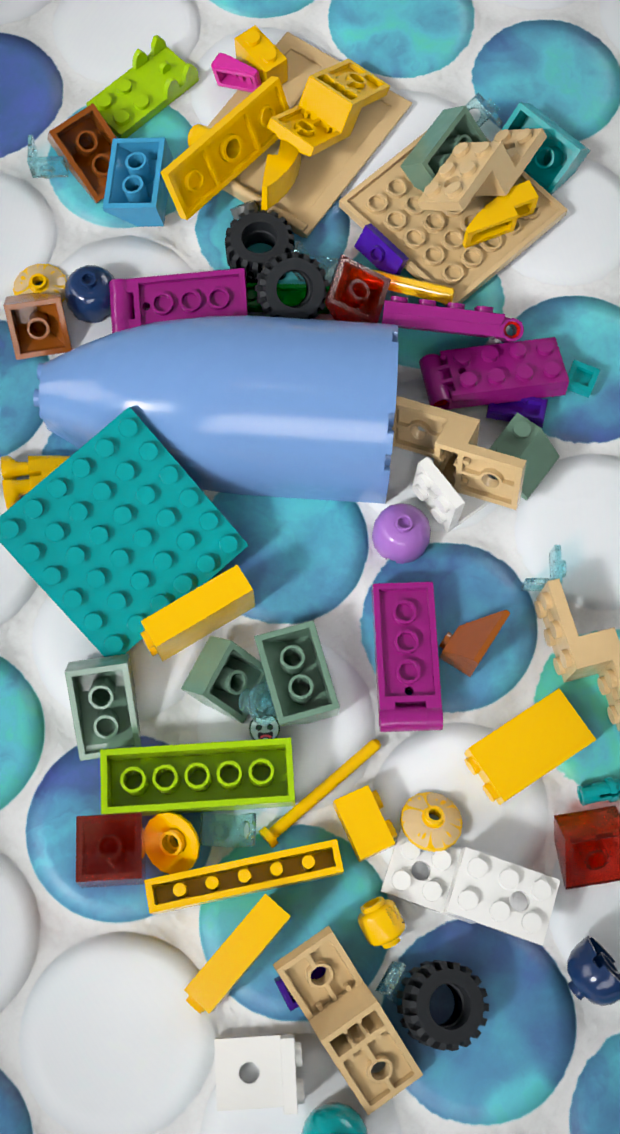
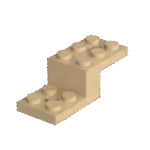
[417,128,547,211]
[392,396,527,510]
[534,579,620,732]
[272,926,423,1115]

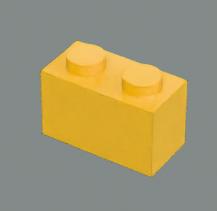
[234,25,288,85]
[333,785,397,862]

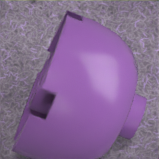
[372,503,431,564]

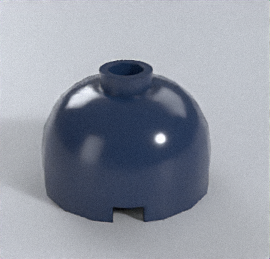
[65,265,115,323]
[567,936,620,1006]

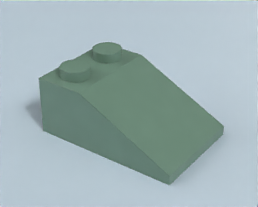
[64,653,142,761]

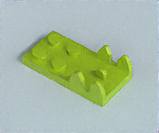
[86,35,199,138]

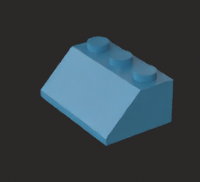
[103,137,173,227]

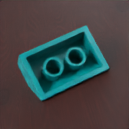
[502,102,591,195]

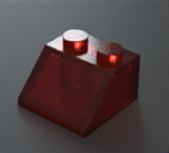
[325,254,391,323]
[554,805,620,890]
[76,813,146,888]

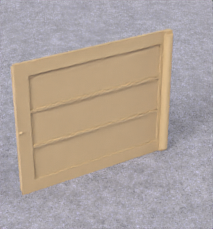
[208,32,412,238]

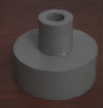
[230,200,259,220]

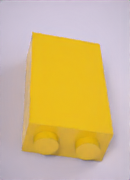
[140,565,255,661]
[464,688,596,805]
[184,893,291,1014]

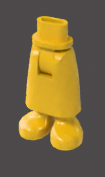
[1,455,70,509]

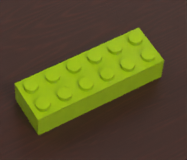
[100,737,295,818]

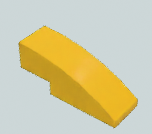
[261,140,301,210]
[463,180,539,248]

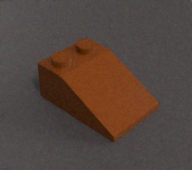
[47,103,116,203]

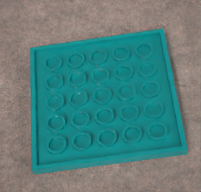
[0,406,249,657]

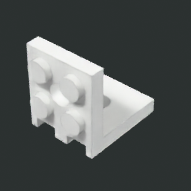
[412,456,493,533]
[214,1033,305,1115]

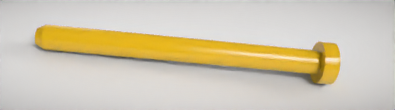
[258,739,381,848]

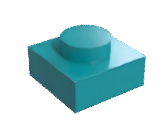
[567,359,600,398]

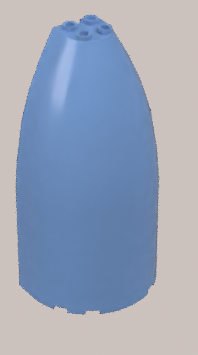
[33,315,399,504]

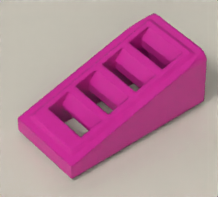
[211,53,262,93]

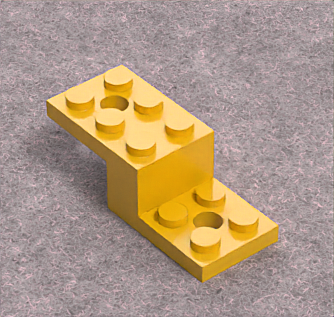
[267,59,390,157]

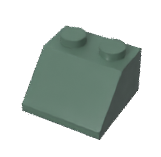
[489,412,560,501]
[181,636,266,723]

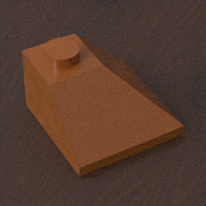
[3,293,72,360]
[439,610,510,677]

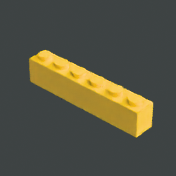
[144,839,344,915]

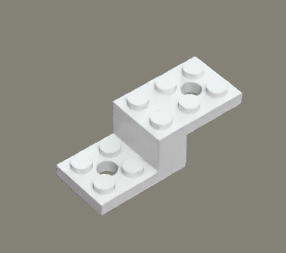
[380,829,561,945]

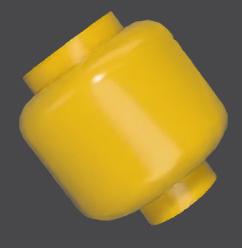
[358,896,405,949]

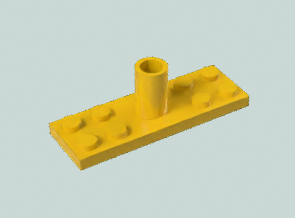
[160,76,289,220]

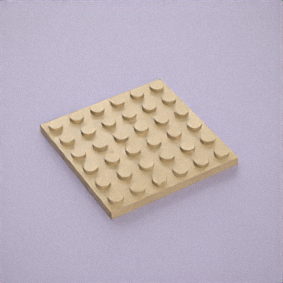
[339,131,568,307]

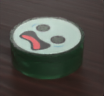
[249,714,280,740]

